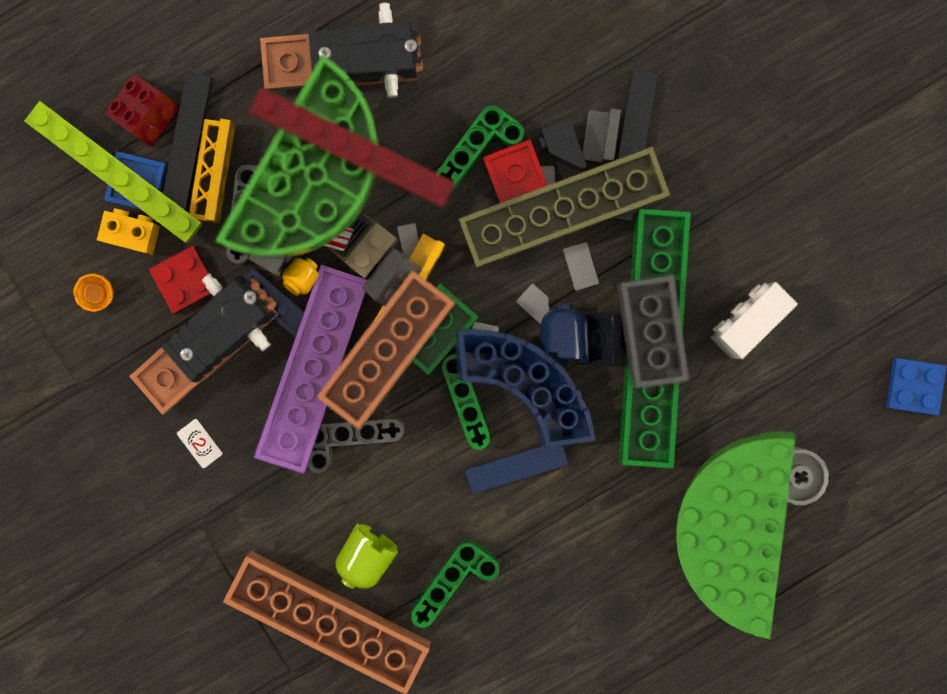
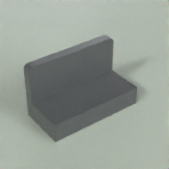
[582,109,621,164]

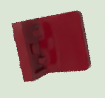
[106,75,180,147]

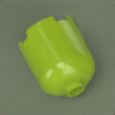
[335,523,398,589]

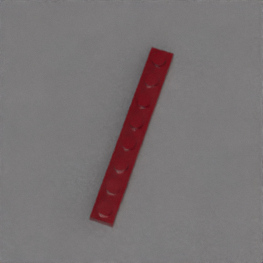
[249,88,455,208]

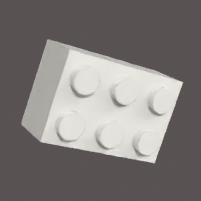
[710,282,798,359]

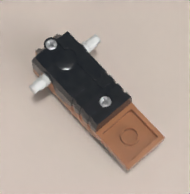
[260,3,423,98]
[129,274,279,415]

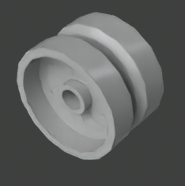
[787,447,828,505]

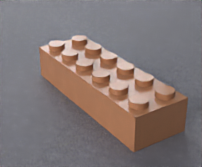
[317,271,455,429]

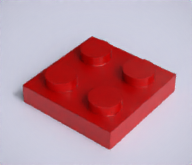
[483,139,548,203]
[149,246,211,314]

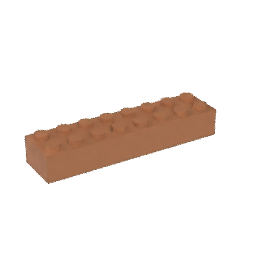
[223,551,431,694]

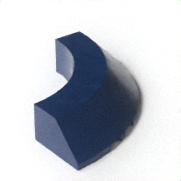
[455,329,595,448]

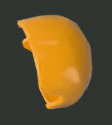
[73,273,114,312]

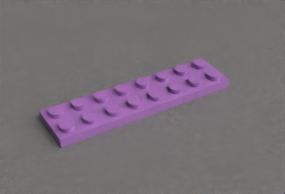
[254,265,367,474]

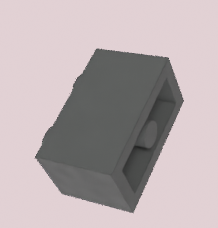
[362,247,422,306]

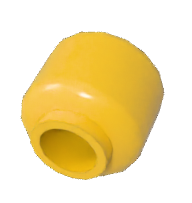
[282,258,319,296]

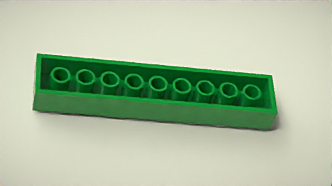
[619,209,691,468]

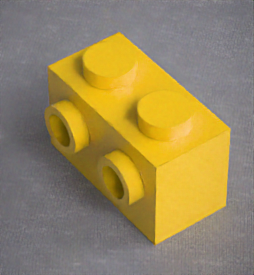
[97,208,160,255]

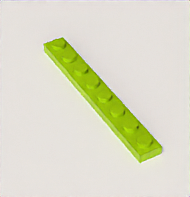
[24,101,203,244]

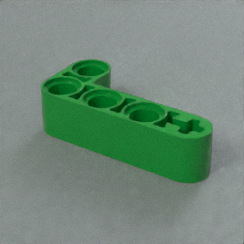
[436,106,524,192]
[442,354,490,450]
[411,539,499,628]

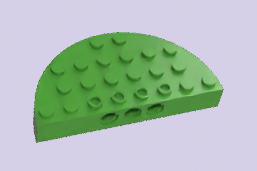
[216,56,378,258]
[676,431,795,639]

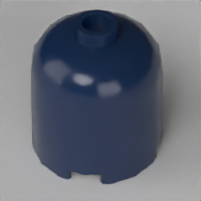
[539,304,589,364]

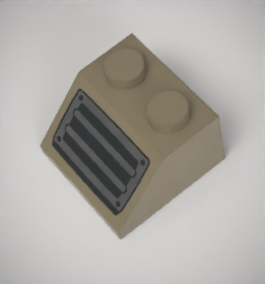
[328,211,398,280]

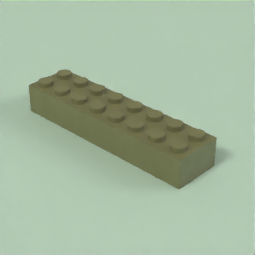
[459,147,670,268]

